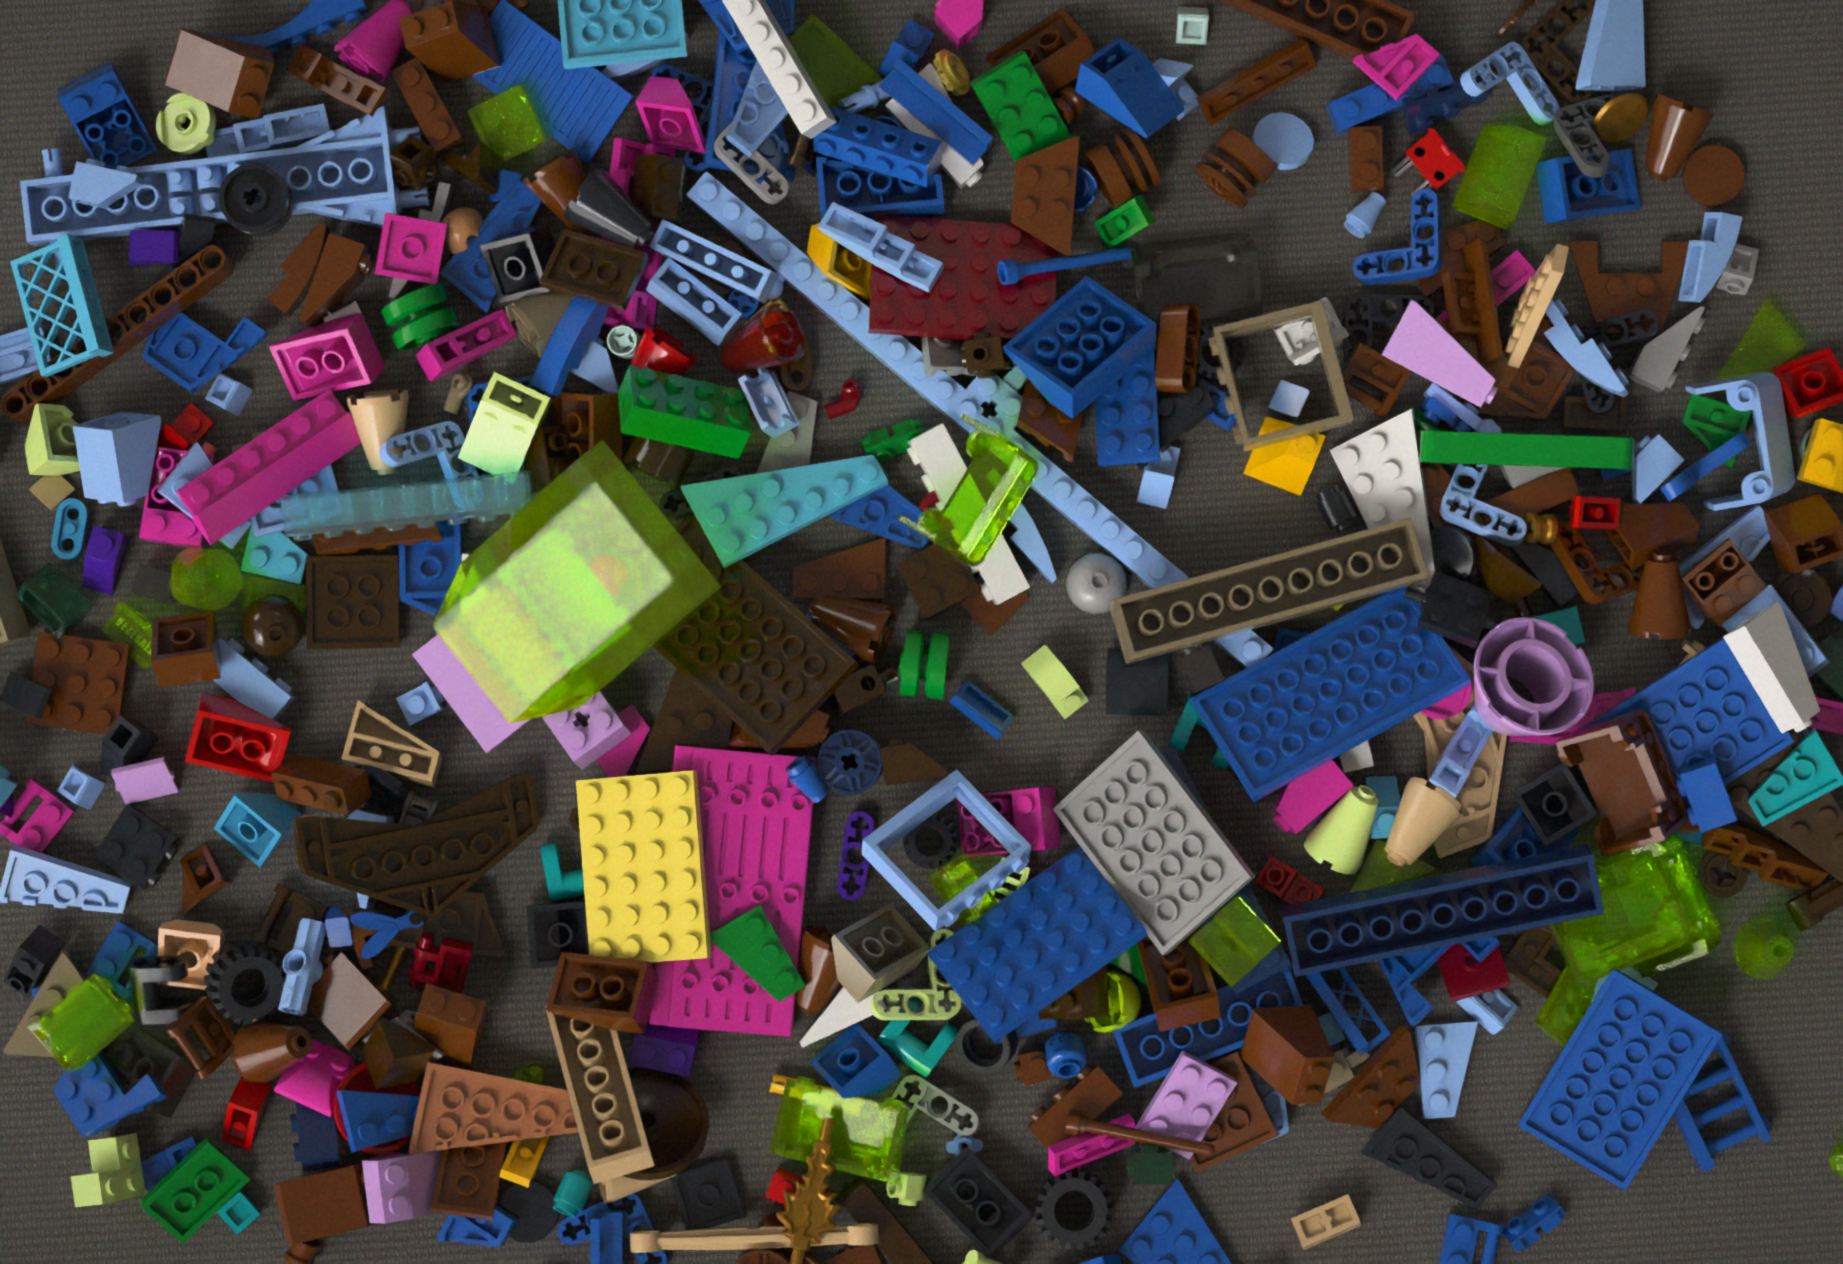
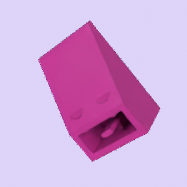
[139,447,215,550]
[956,786,1061,857]

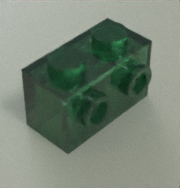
[16,562,93,639]
[1126,1142,1173,1185]

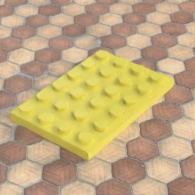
[576,770,712,962]

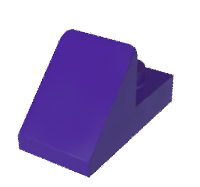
[129,230,179,267]

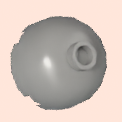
[1066,553,1127,614]

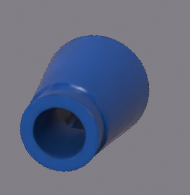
[786,755,828,803]

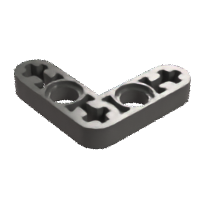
[1554,90,1633,178]

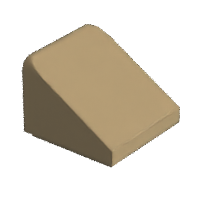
[29,475,76,511]

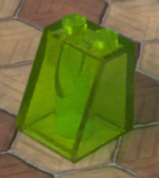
[27,973,135,1073]

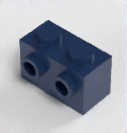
[290,1102,340,1172]

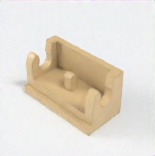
[1291,1194,1361,1250]

